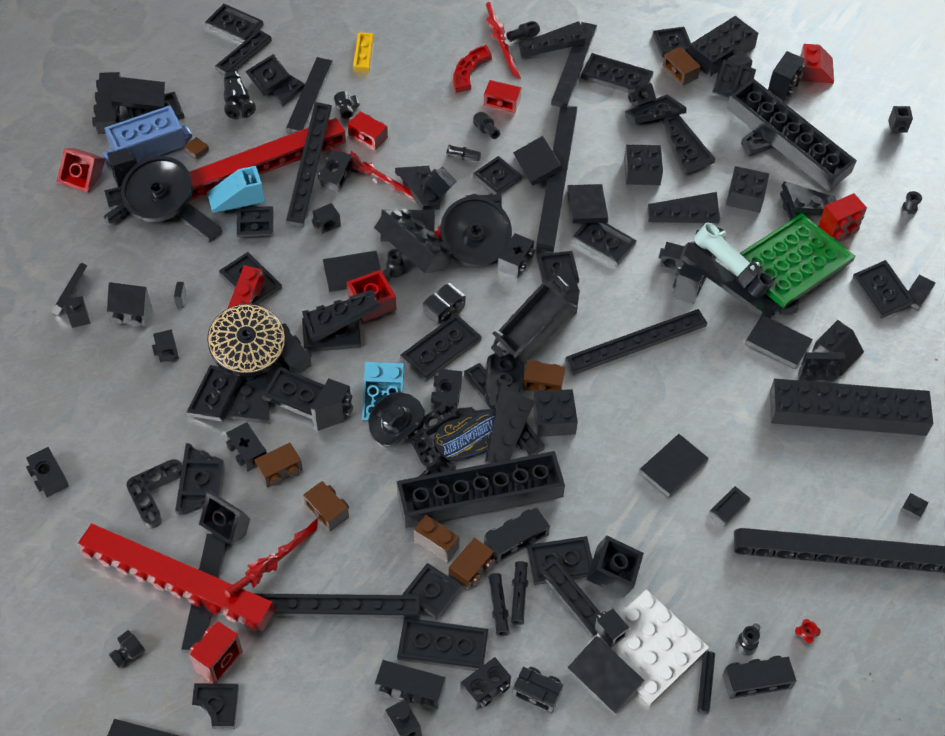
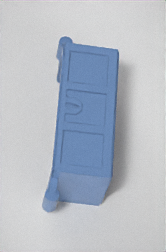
[103,105,192,166]

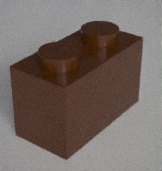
[663,47,701,86]
[523,360,565,392]
[254,442,303,488]
[303,481,349,531]
[414,515,460,563]
[448,537,495,590]

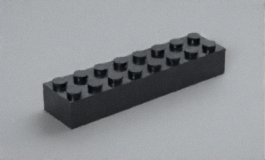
[727,78,857,192]
[770,378,934,436]
[397,451,565,528]

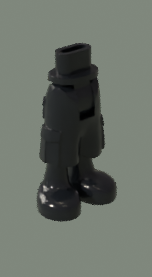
[223,71,256,119]

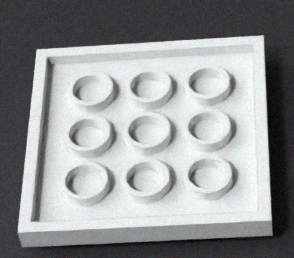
[587,589,709,706]

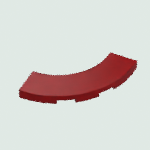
[453,45,492,93]

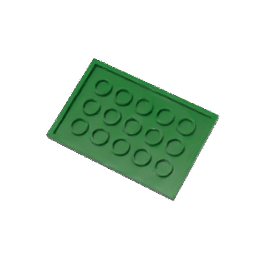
[740,213,856,309]

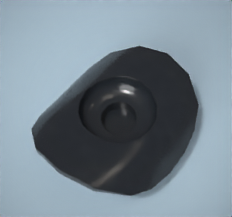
[368,392,425,446]

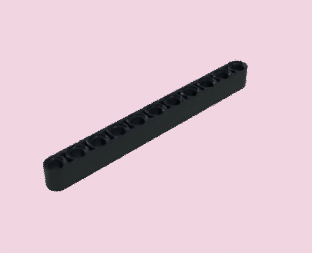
[536,105,578,253]
[734,528,945,573]

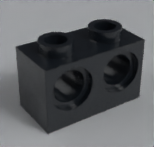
[460,657,511,710]

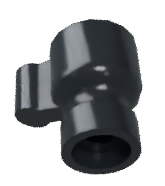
[334,91,360,119]
[383,249,404,282]
[736,623,761,656]
[108,630,145,668]

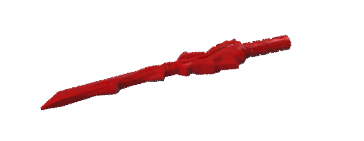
[486,2,521,79]
[325,144,414,200]
[224,518,318,598]

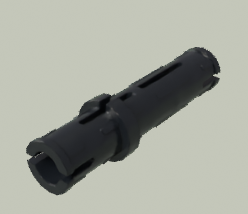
[511,561,529,625]
[488,573,510,637]

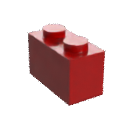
[483,80,522,113]
[348,111,388,150]

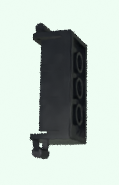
[491,276,578,363]

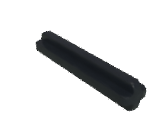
[697,651,715,714]

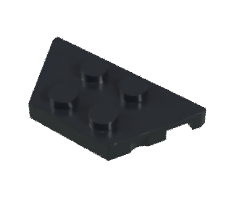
[175,443,224,515]

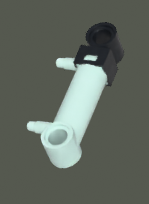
[694,223,773,298]

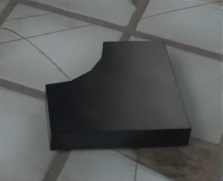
[192,683,239,729]

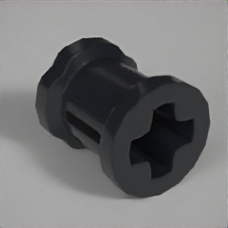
[902,191,922,214]

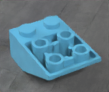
[207,166,265,213]
[362,362,405,420]

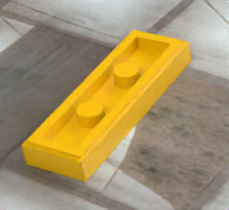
[353,32,374,72]

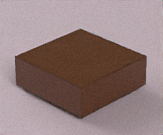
[184,137,209,159]

